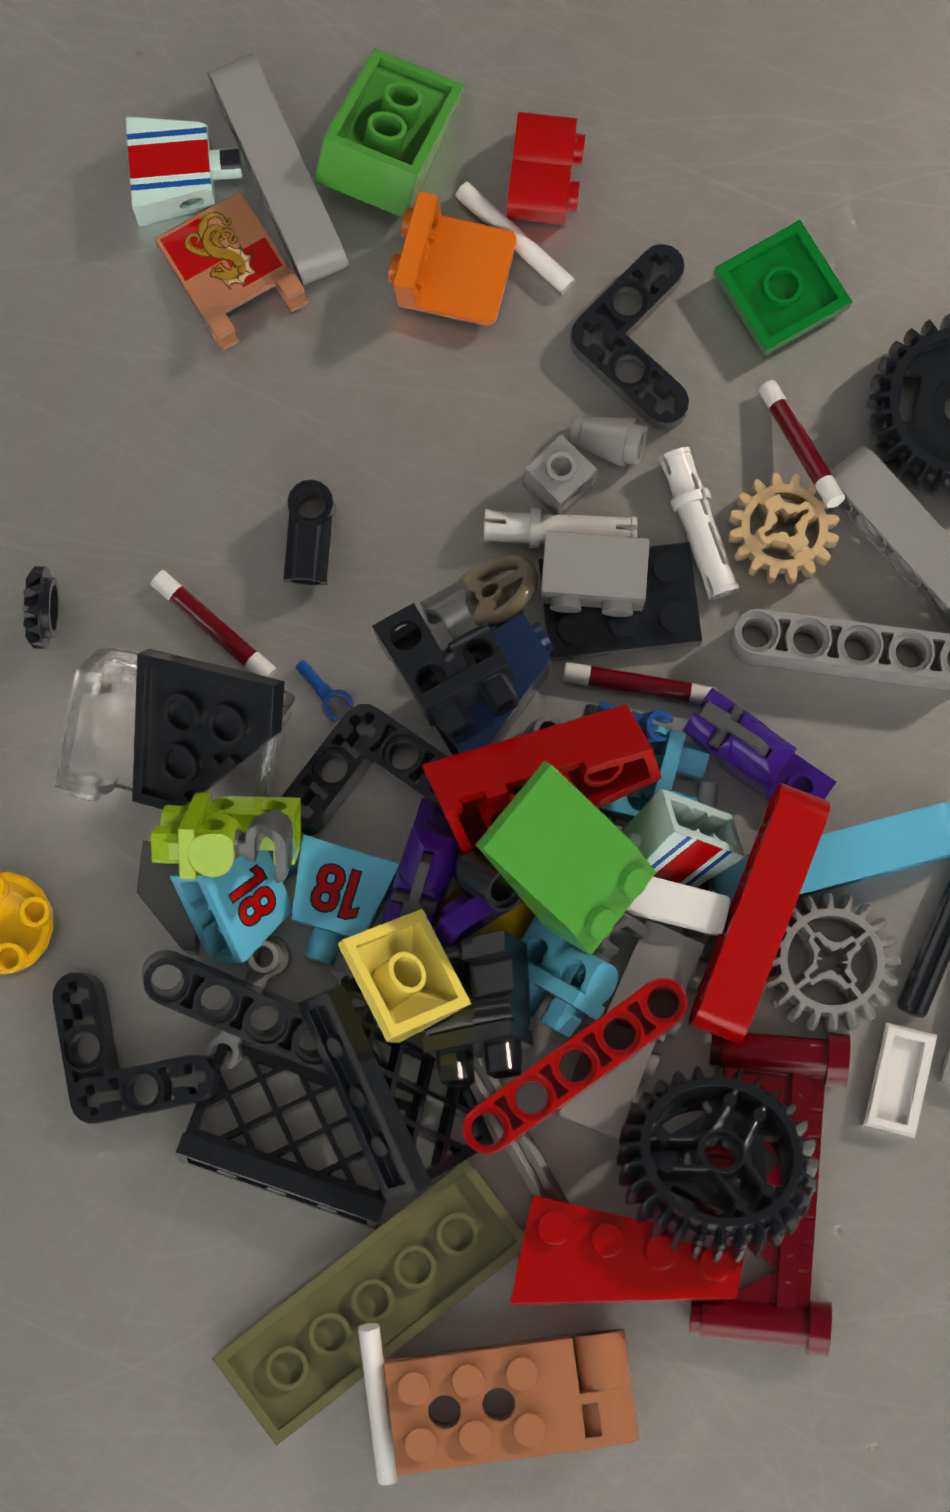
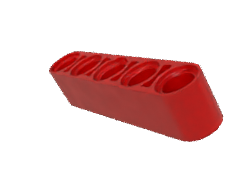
[688,782,831,1044]
[463,978,688,1155]

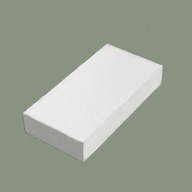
[861,1023,937,1138]

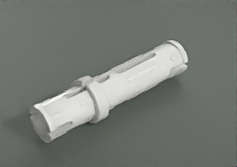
[659,447,740,600]
[483,508,637,549]

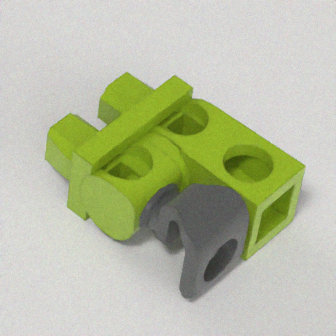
[151,792,301,883]

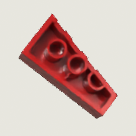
[421,704,662,855]
[508,1195,745,1306]

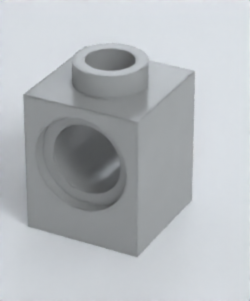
[523,434,597,514]

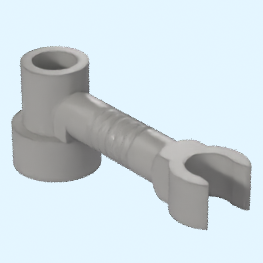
[205,935,291,1070]

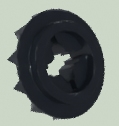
[22,566,60,649]

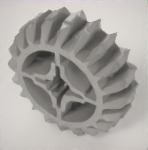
[764,891,901,1033]

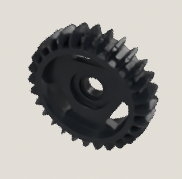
[866,314,950,497]
[616,1065,819,1263]

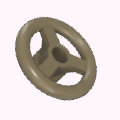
[457,555,538,630]

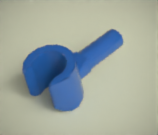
[295,660,353,721]
[596,700,673,743]

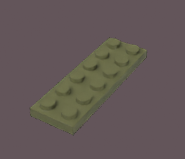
[212,1159,524,1446]

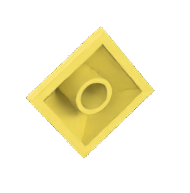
[337,909,471,1043]

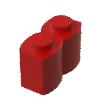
[506,112,586,225]

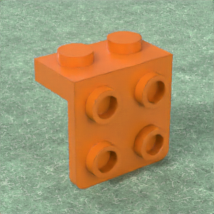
[388,191,517,326]

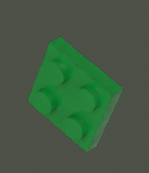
[713,220,852,356]

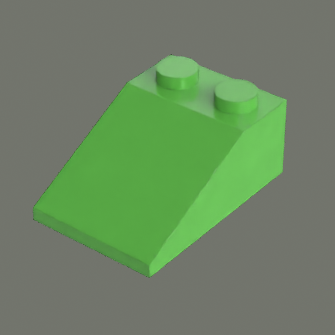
[314,48,465,217]
[476,761,656,955]

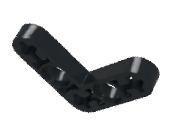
[570,244,689,430]
[282,704,448,837]
[52,973,222,1124]

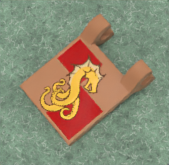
[154,191,308,352]

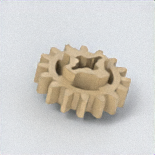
[728,473,840,585]

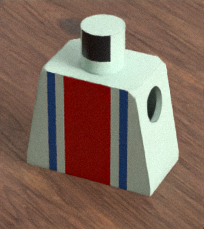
[125,117,243,226]
[622,789,745,888]

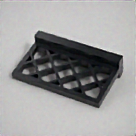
[297,977,494,1200]
[176,1043,412,1230]

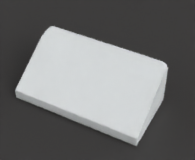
[625,877,730,936]

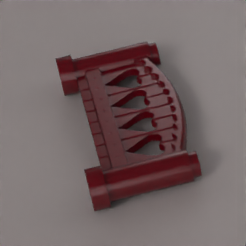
[689,1032,851,1357]

